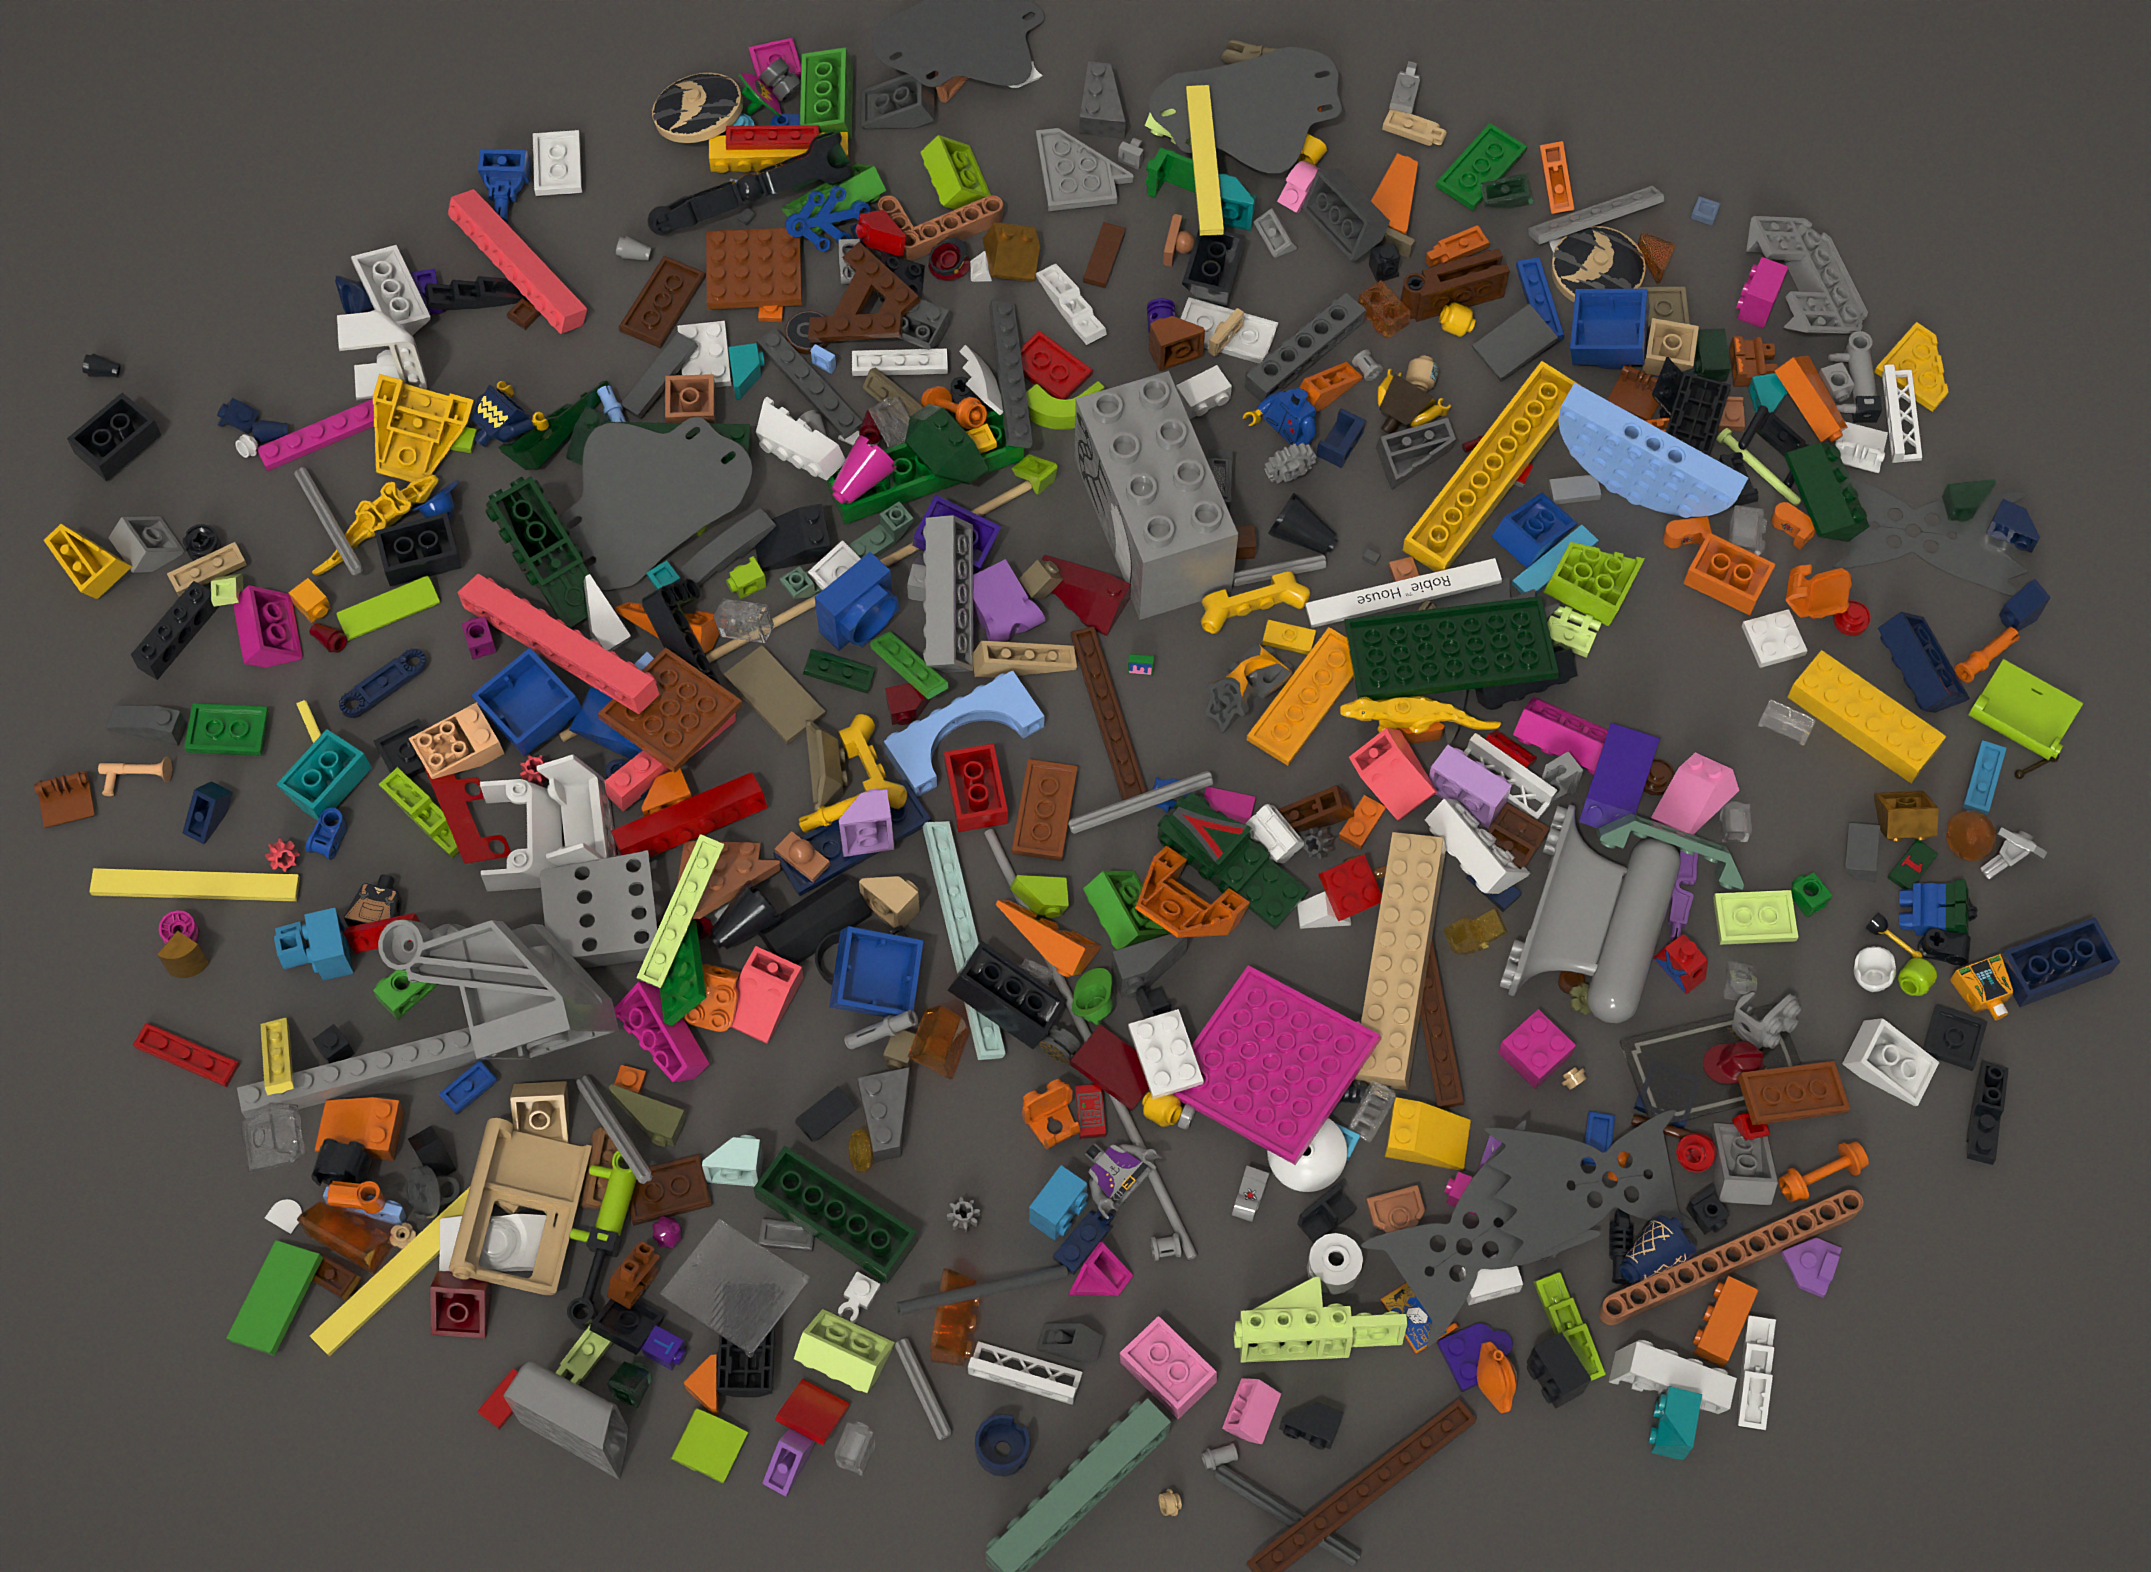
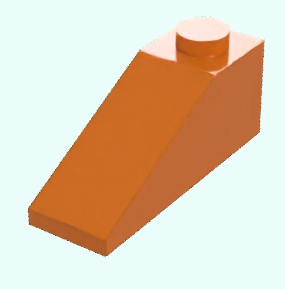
[1539,141,1574,215]
[1299,362,1363,412]

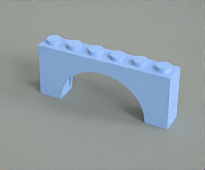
[884,670,1044,797]

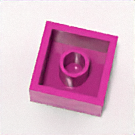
[1736,257,1788,329]
[1498,1009,1576,1089]

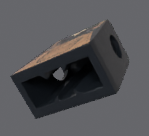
[344,874,402,927]

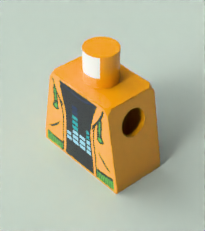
[1950,954,2013,1020]

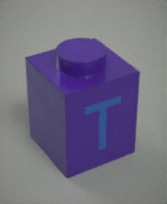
[641,1325,687,1371]

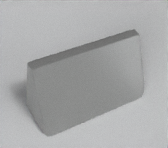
[1253,208,1298,258]

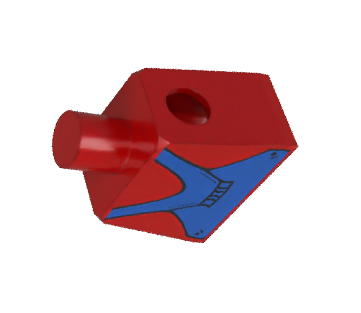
[1653,934,1708,994]

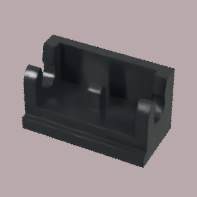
[1718,452,1759,507]
[795,1086,856,1142]

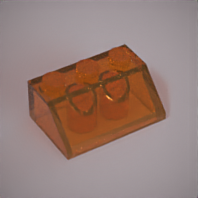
[297,1201,392,1275]
[930,1268,980,1367]

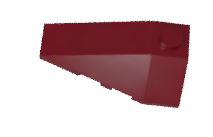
[1041,555,1131,636]

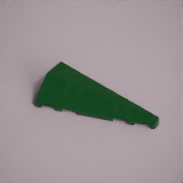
[499,380,610,470]

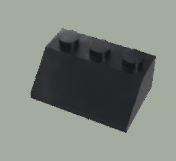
[1182,230,1245,308]

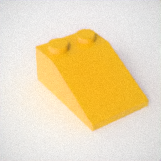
[1385,1097,1471,1171]

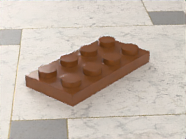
[1012,759,1078,861]
[1737,1061,1850,1125]

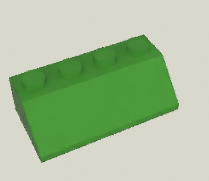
[800,47,853,139]
[781,163,886,235]

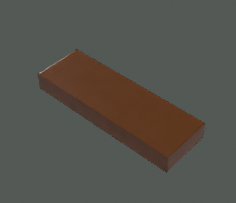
[1083,222,1126,288]

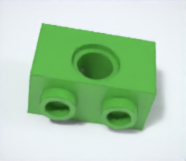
[373,970,437,1020]

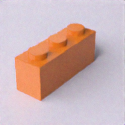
[1692,1276,1758,1368]

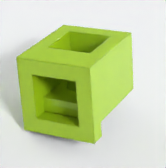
[726,556,766,599]

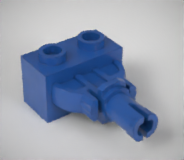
[478,149,531,223]

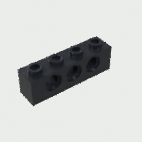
[131,581,220,680]

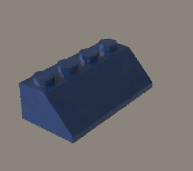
[1878,612,1970,713]

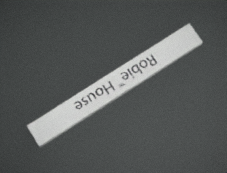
[1305,558,1502,628]

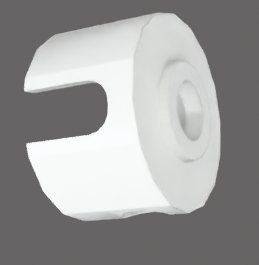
[1307,1233,1363,1295]

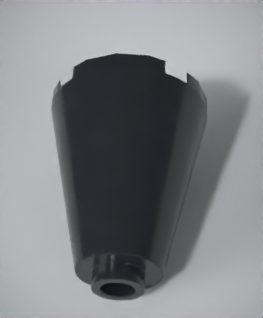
[1268,493,1338,554]
[710,880,783,950]

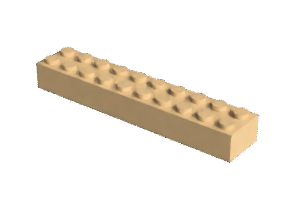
[1355,832,1446,1090]

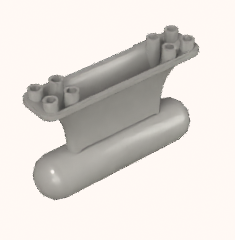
[1500,804,1681,1024]

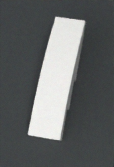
[1036,263,1107,345]
[959,345,1003,415]
[1737,1315,1776,1430]

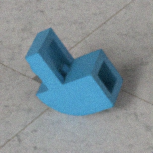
[274,921,309,970]

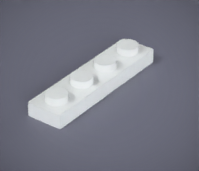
[852,349,948,376]

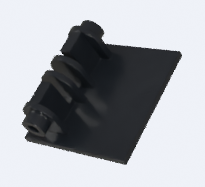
[878,252,925,302]
[1652,357,1684,418]

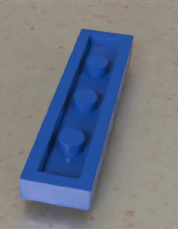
[1516,257,1564,341]

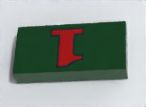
[1887,839,1938,890]

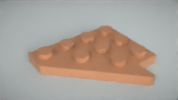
[677,841,781,919]

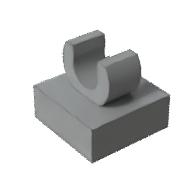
[1118,138,1143,170]

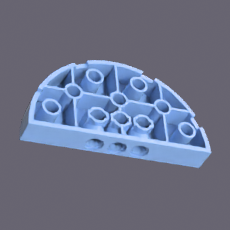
[1558,383,1748,518]

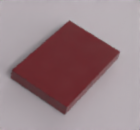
[1069,1024,1149,1111]

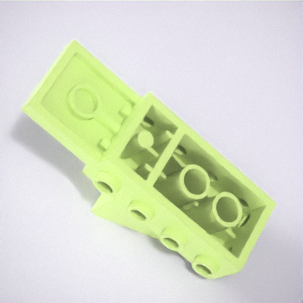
[1234,1277,1407,1363]

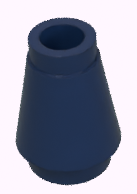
[252,419,288,443]

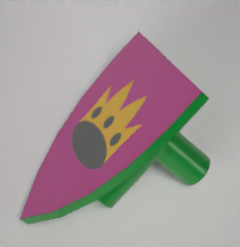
[738,73,781,117]

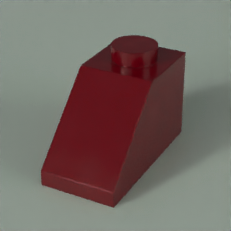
[885,683,933,725]

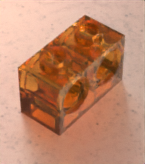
[1358,280,1411,339]

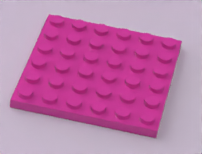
[1173,965,1381,1165]

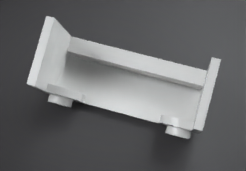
[337,310,427,400]
[536,755,617,867]
[480,779,563,892]

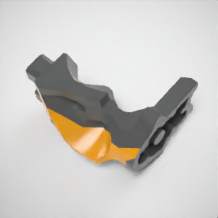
[1205,643,1293,733]

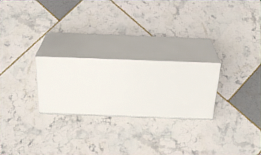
[351,245,430,336]

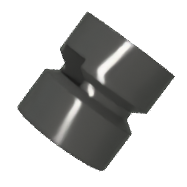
[759,58,801,102]

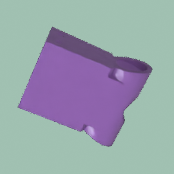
[973,559,1046,642]

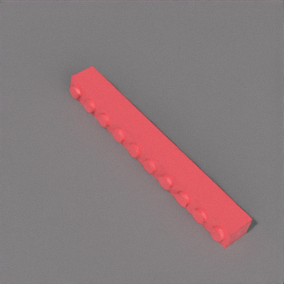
[457,574,660,714]

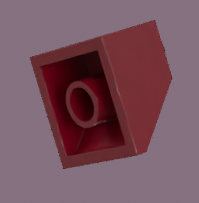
[430,1271,492,1339]

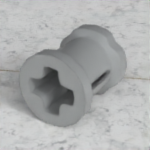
[1352,349,1383,381]
[1150,1233,1181,1261]

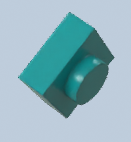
[646,560,681,590]

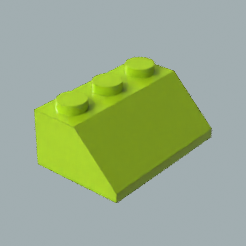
[920,135,991,210]

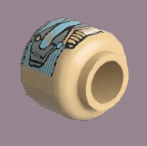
[1405,355,1439,392]

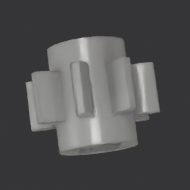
[947,1197,980,1233]

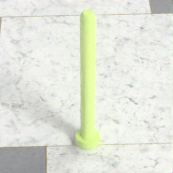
[1716,428,1801,506]

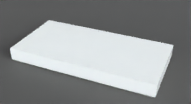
[1181,297,1278,364]

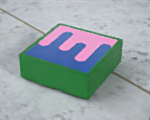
[1128,654,1154,675]

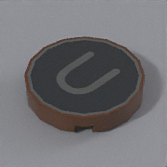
[785,310,830,355]

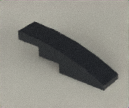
[424,276,527,309]

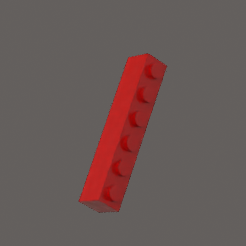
[611,772,768,858]

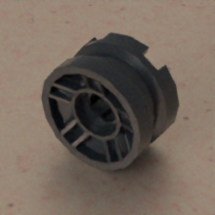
[183,524,222,561]

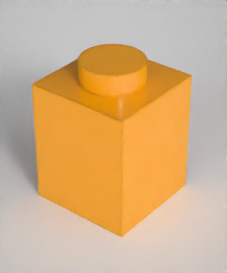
[288,578,331,623]

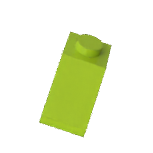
[1010,875,1069,918]

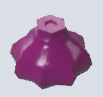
[652,1216,682,1249]

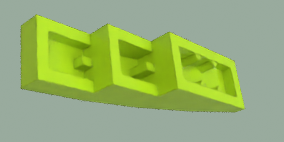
[379,767,459,858]
[1533,1272,1606,1381]

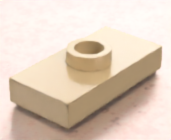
[1208,308,1244,357]

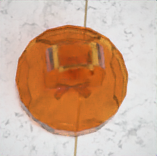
[1946,810,1996,862]

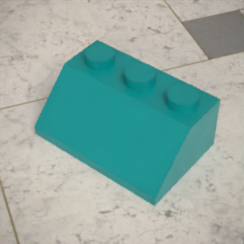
[276,729,372,821]

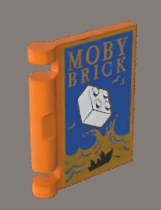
[1380,1283,1459,1354]

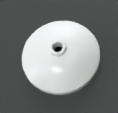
[1267,1118,1347,1192]

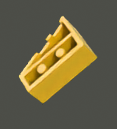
[44,524,133,599]

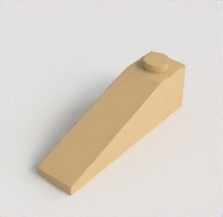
[973,641,1077,678]

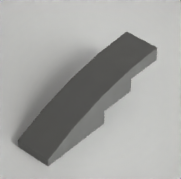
[681,508,777,587]

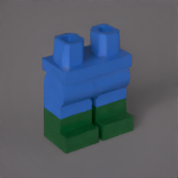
[1899,879,1969,936]

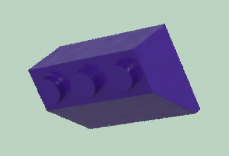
[912,495,1001,575]

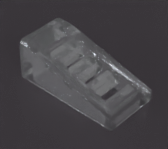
[1347,1081,1396,1142]

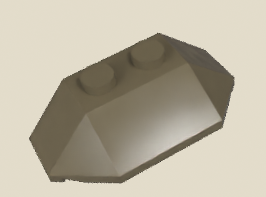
[805,719,848,812]

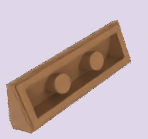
[579,1127,618,1210]

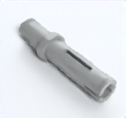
[844,1010,918,1050]

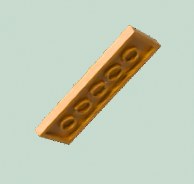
[1246,627,1354,766]

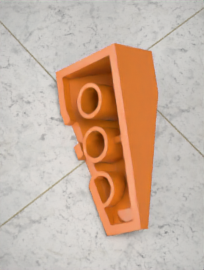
[615,602,726,653]
[996,899,1101,977]

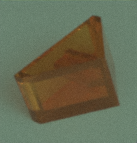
[1637,233,1676,284]

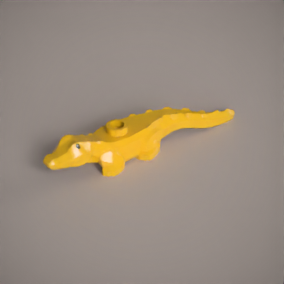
[312,475,439,576]
[1340,696,1501,735]

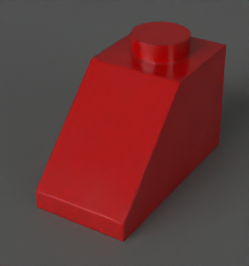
[856,210,907,256]

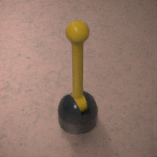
[1866,912,1923,958]

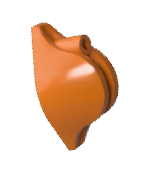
[1477,1341,1518,1414]

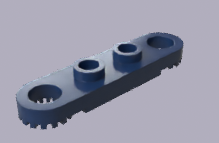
[339,648,427,718]

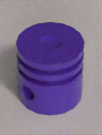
[1147,298,1176,332]

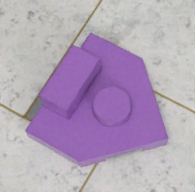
[1781,1238,1842,1298]

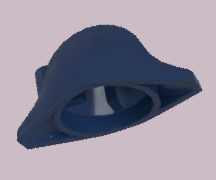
[335,275,374,314]

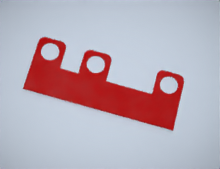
[424,766,511,864]

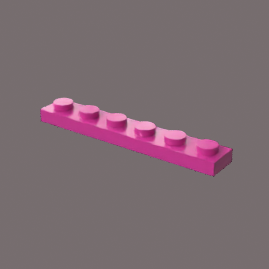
[257,399,374,471]

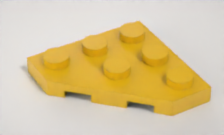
[1874,322,1949,412]

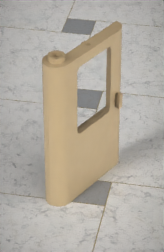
[449,1118,592,1295]

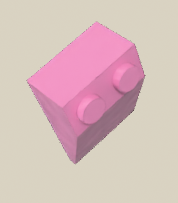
[1651,752,1740,835]

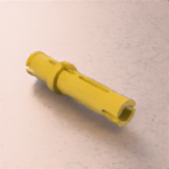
[799,791,867,833]

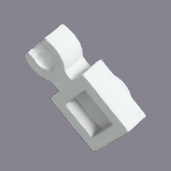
[838,1272,881,1323]

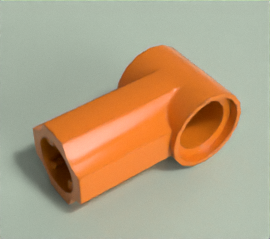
[327,1181,385,1214]

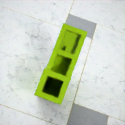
[1026,381,1105,430]

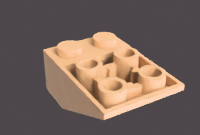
[409,703,504,779]

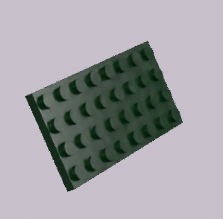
[1344,596,1559,701]

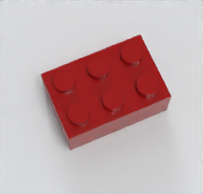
[944,743,1008,832]

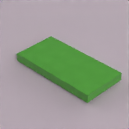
[226,1240,323,1356]

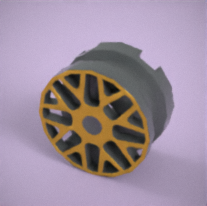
[1040,1025,1081,1065]

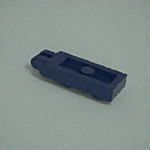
[1053,1209,1115,1275]

